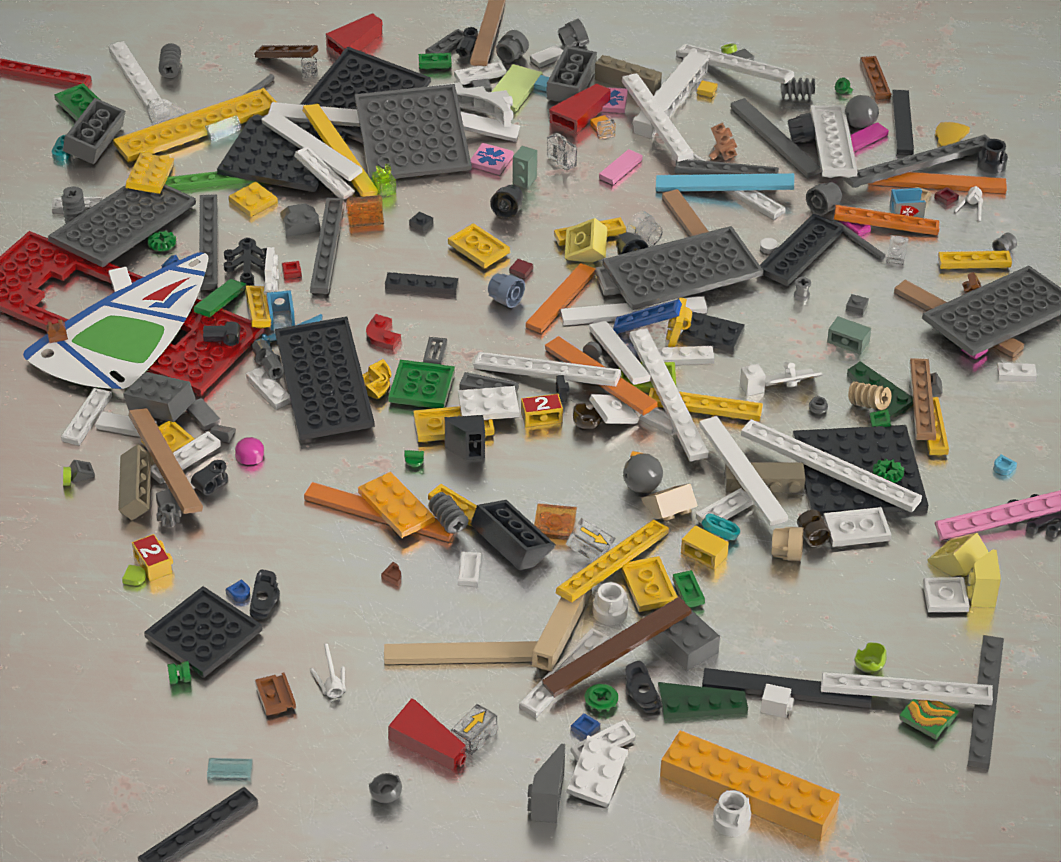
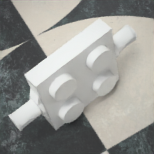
[264,247,279,296]

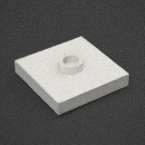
[589,394,639,424]
[922,577,970,612]

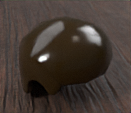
[573,403,602,429]

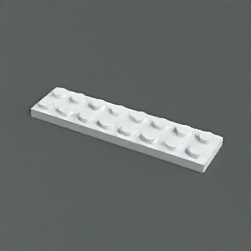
[810,105,857,178]

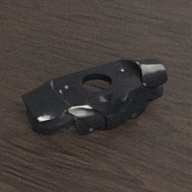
[250,569,280,619]
[625,661,662,713]

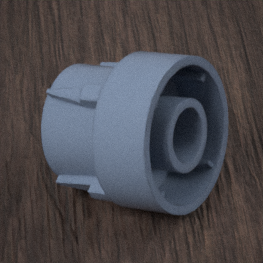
[488,273,525,308]

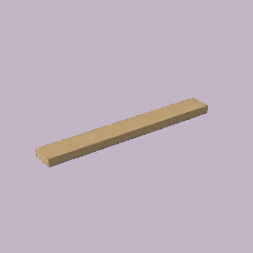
[384,641,538,664]

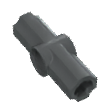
[252,339,284,380]

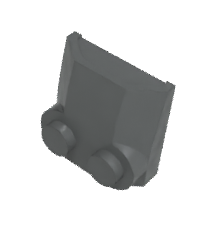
[280,203,321,237]

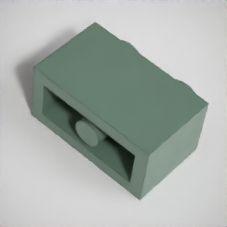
[512,146,538,189]
[827,316,871,355]

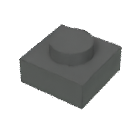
[846,294,869,315]

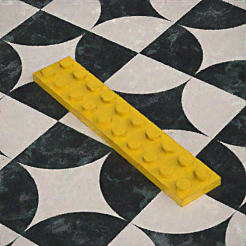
[113,88,277,162]

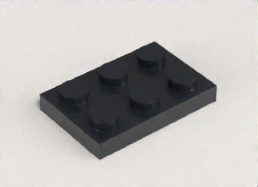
[681,312,745,353]

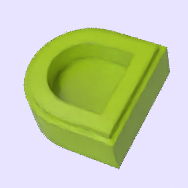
[122,565,146,586]

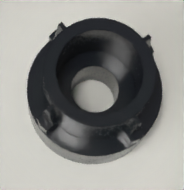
[787,112,816,143]
[977,139,1008,174]
[490,185,523,219]
[616,232,649,255]

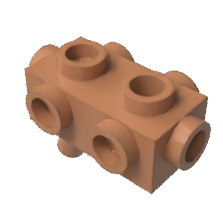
[708,122,737,161]

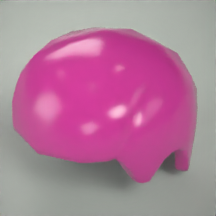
[235,437,264,465]

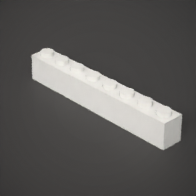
[632,51,709,139]

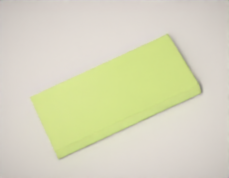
[492,64,543,112]

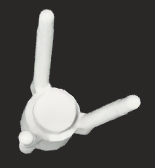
[954,186,983,221]
[310,643,346,698]

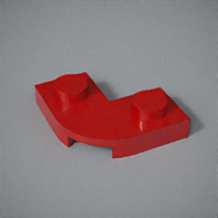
[366,314,401,351]

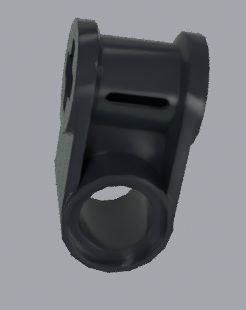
[191,460,228,495]

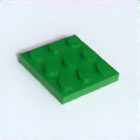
[388,360,455,408]

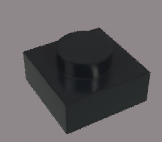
[409,211,434,232]
[556,375,570,402]

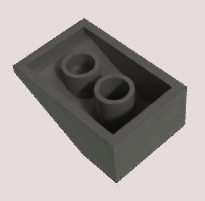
[527,744,566,823]

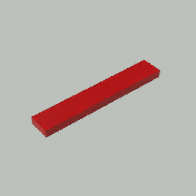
[0,58,92,87]

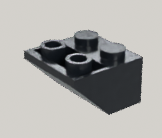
[444,415,485,460]

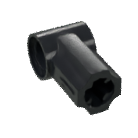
[456,27,478,58]
[203,321,241,346]

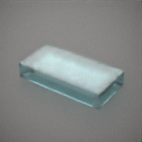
[205,115,242,142]
[207,758,253,781]

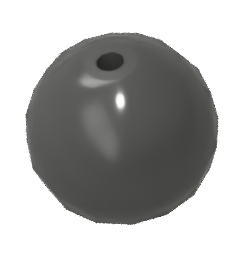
[845,95,879,129]
[623,453,663,493]

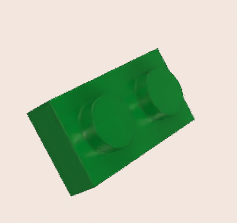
[418,53,452,69]
[672,570,705,607]

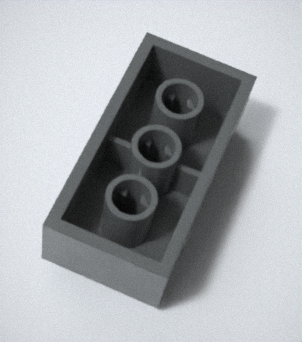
[547,46,597,102]
[63,98,126,164]

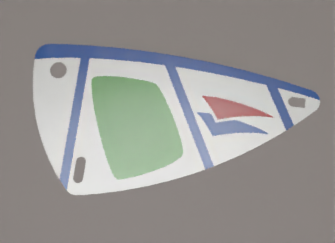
[23,252,208,389]

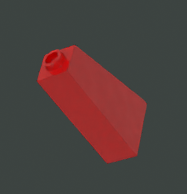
[326,13,383,56]
[549,83,610,134]
[388,698,467,771]

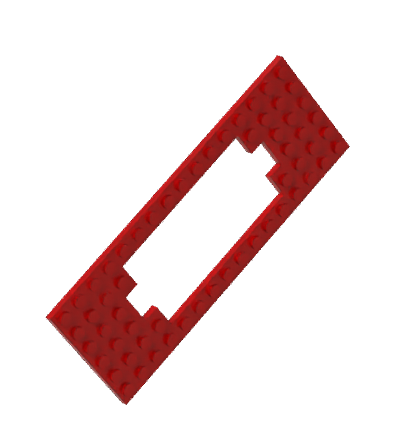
[0,231,265,395]

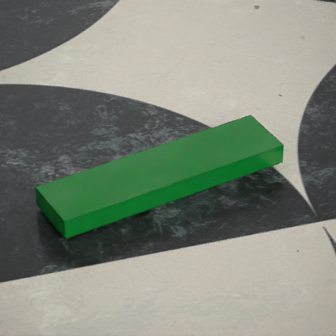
[194,278,246,318]

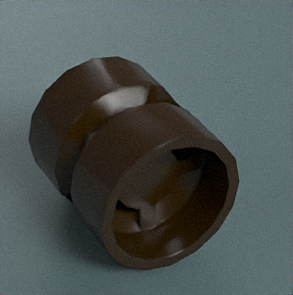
[797,509,831,547]

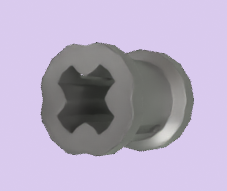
[794,277,811,301]

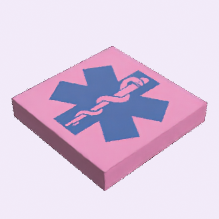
[601,88,628,113]
[470,143,514,175]

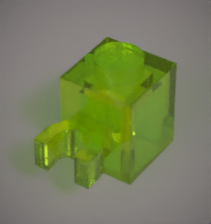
[372,163,396,198]

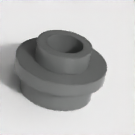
[809,396,828,414]

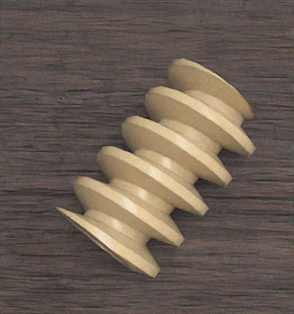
[848,381,892,410]

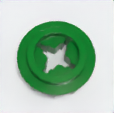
[148,230,176,251]
[873,458,904,483]
[584,684,618,712]

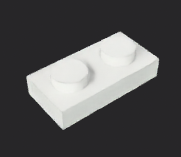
[997,363,1037,382]

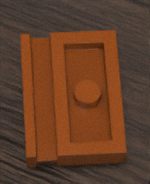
[255,672,296,716]

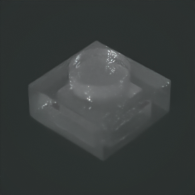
[597,119,616,139]

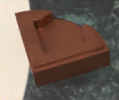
[381,562,402,586]

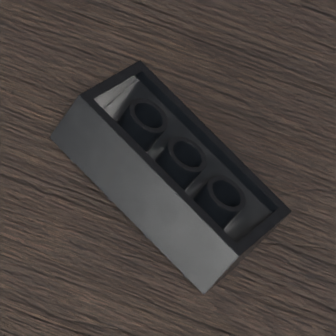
[470,500,556,570]

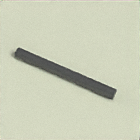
[833,220,886,260]

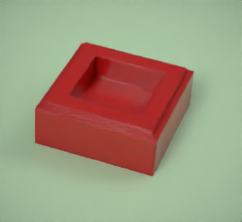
[281,261,302,279]

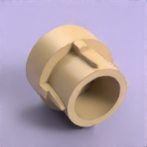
[772,527,803,562]

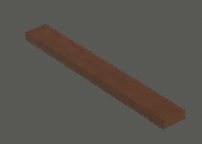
[542,597,692,698]

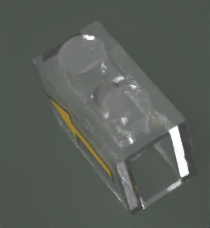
[565,518,616,561]
[451,704,498,756]

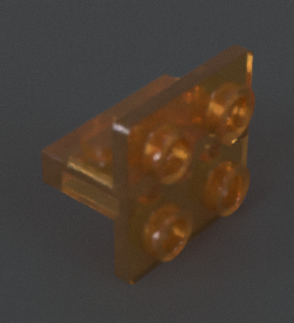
[346,195,384,227]

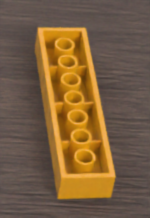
[660,730,840,842]

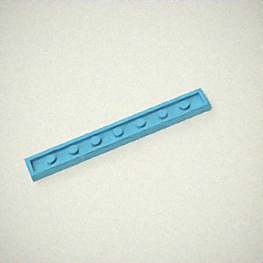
[656,173,794,192]

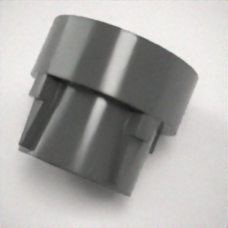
[558,18,589,48]
[496,30,529,63]
[806,182,842,216]

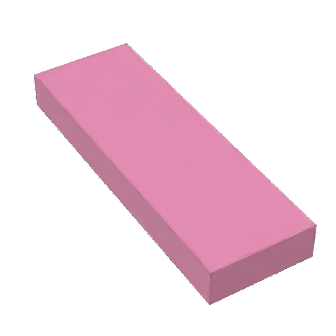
[599,149,643,185]

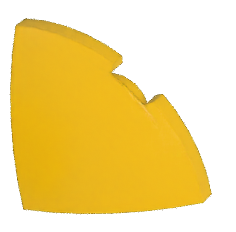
[935,122,970,147]
[362,359,391,399]

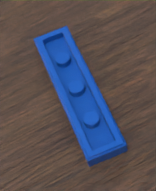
[613,299,682,334]

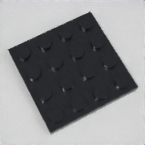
[144,586,262,678]

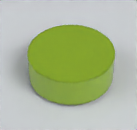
[721,43,737,54]
[63,467,71,486]

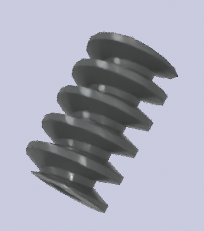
[158,43,181,78]
[781,78,815,99]
[61,186,86,223]
[428,492,469,533]

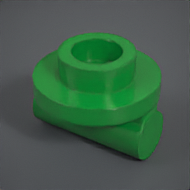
[835,78,853,94]
[404,450,424,467]

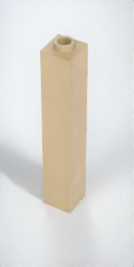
[532,572,592,672]

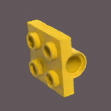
[665,298,692,347]

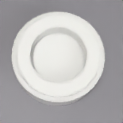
[760,238,778,254]

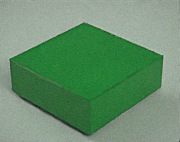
[870,409,892,427]

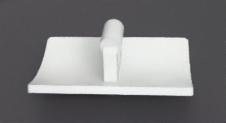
[765,361,823,387]

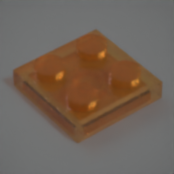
[534,504,577,541]

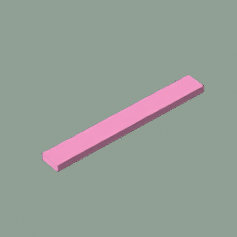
[934,490,1061,541]

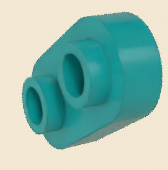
[52,135,70,161]
[702,514,741,541]

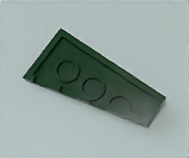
[847,361,913,420]
[658,682,748,719]

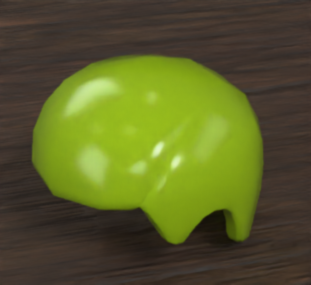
[854,642,887,673]

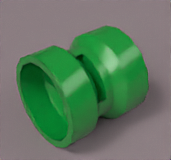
[167,661,191,685]

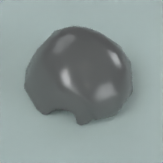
[369,773,402,804]

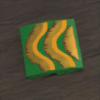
[899,699,959,739]

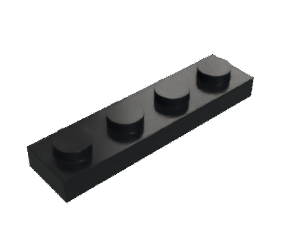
[385,272,459,295]

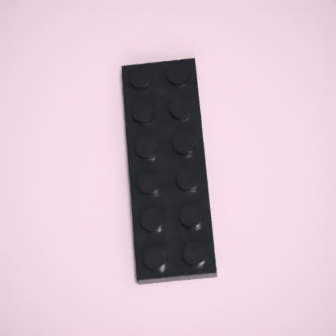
[760,213,844,286]

